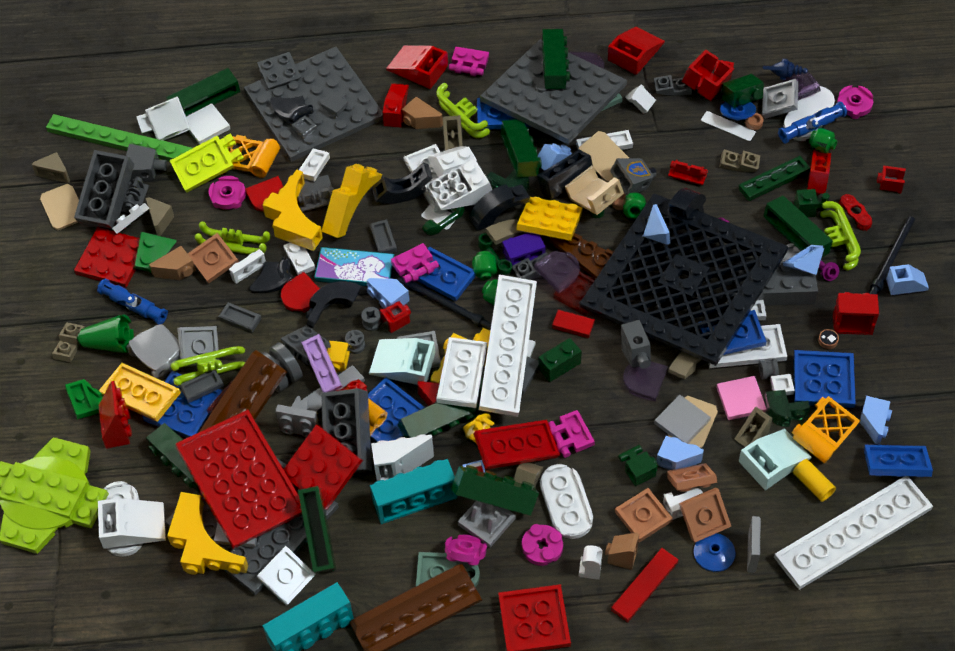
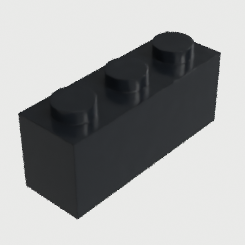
[537,149,593,199]

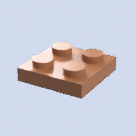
[188,233,239,283]
[667,463,717,492]
[679,487,732,542]
[615,488,673,543]

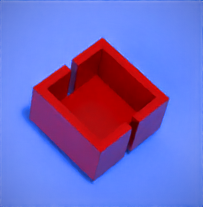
[682,50,735,101]
[833,292,879,335]

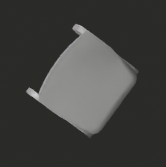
[127,324,180,381]

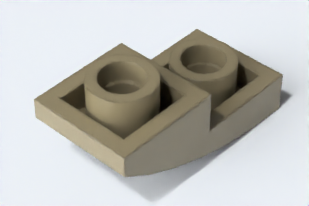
[719,149,760,172]
[486,219,526,245]
[52,322,85,362]
[668,351,701,379]

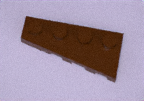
[548,233,614,280]

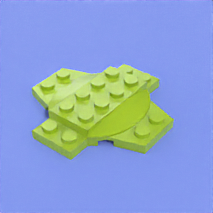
[0,437,109,554]

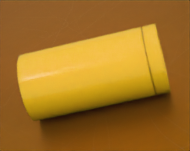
[793,459,836,502]

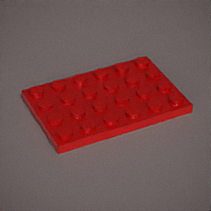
[175,410,302,549]

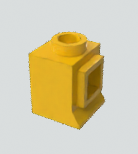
[327,340,350,373]

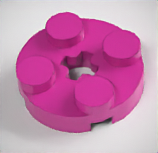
[837,85,873,119]
[209,176,246,209]
[522,524,563,566]
[445,535,487,565]

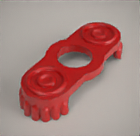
[839,194,872,231]

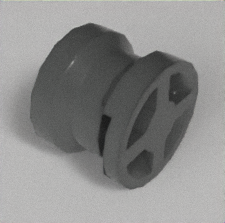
[361,307,381,331]
[345,330,365,354]
[759,358,779,380]

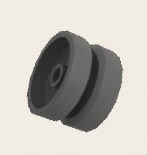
[262,342,303,393]

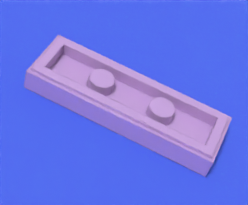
[301,334,343,393]

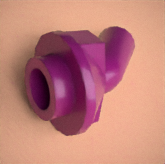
[819,260,839,281]

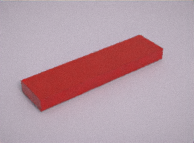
[611,548,679,623]

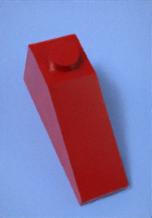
[382,84,409,127]
[807,150,831,195]

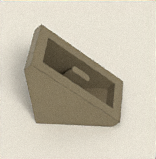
[443,115,463,151]
[32,152,70,183]
[146,197,174,236]
[735,406,772,447]
[514,462,543,488]

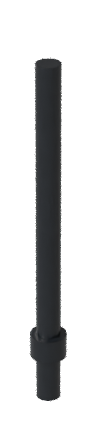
[869,216,915,294]
[398,276,491,330]

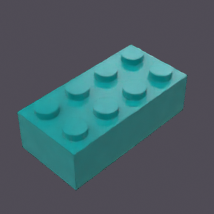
[370,459,457,524]
[262,582,354,651]

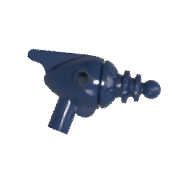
[763,58,808,80]

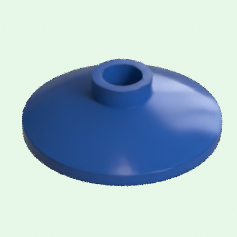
[720,102,756,120]
[694,533,735,572]

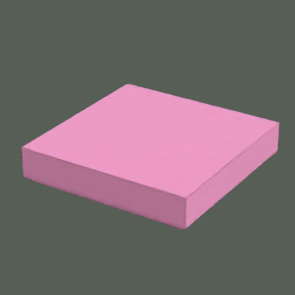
[716,376,767,420]

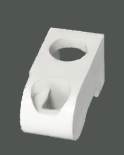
[663,487,703,519]
[579,546,602,580]

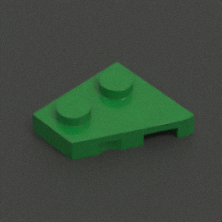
[134,232,177,272]
[65,379,103,419]

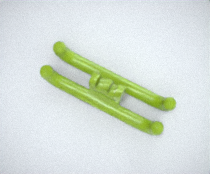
[436,83,490,138]
[820,201,861,271]
[195,221,270,255]
[170,346,245,386]

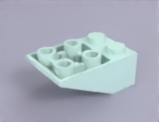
[369,338,436,385]
[739,429,812,490]

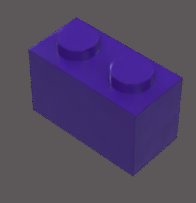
[502,232,545,269]

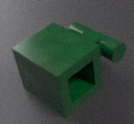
[794,189,830,217]
[618,445,658,487]

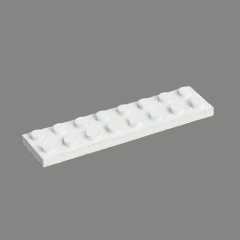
[479,275,537,417]
[774,476,933,590]

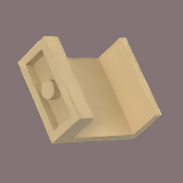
[565,166,624,215]

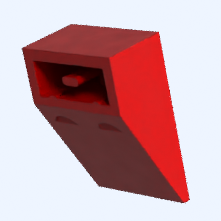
[608,27,665,75]
[386,46,448,89]
[99,381,132,449]

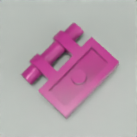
[449,47,489,76]
[391,243,439,283]
[549,410,595,458]

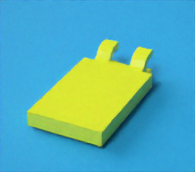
[170,133,244,192]

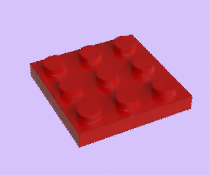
[74,227,139,288]
[283,424,363,510]
[498,584,571,651]

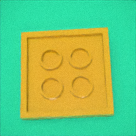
[517,197,583,241]

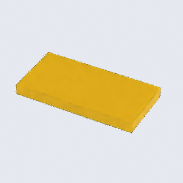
[99,363,181,422]

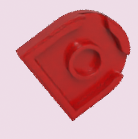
[245,176,284,212]
[281,272,320,312]

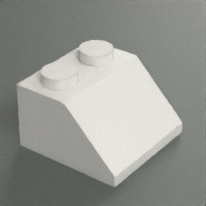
[427,146,477,177]

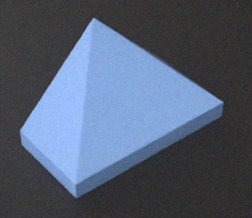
[643,204,670,244]
[783,245,824,275]

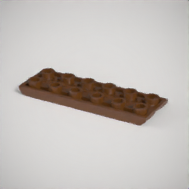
[198,350,287,433]
[350,564,482,651]

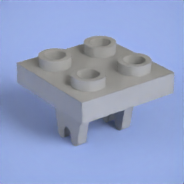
[276,396,319,437]
[458,501,516,548]

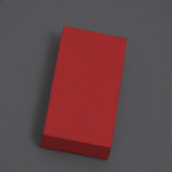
[552,310,595,338]

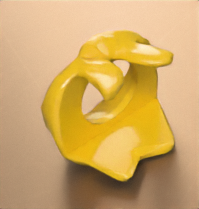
[463,413,494,444]

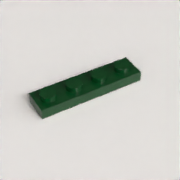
[739,156,810,201]

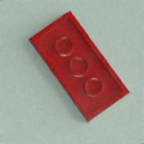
[473,419,560,469]

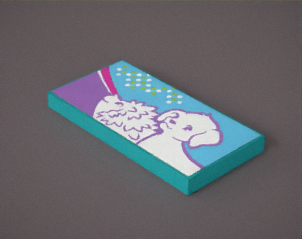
[314,247,395,286]

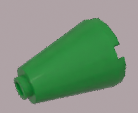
[78,314,134,353]

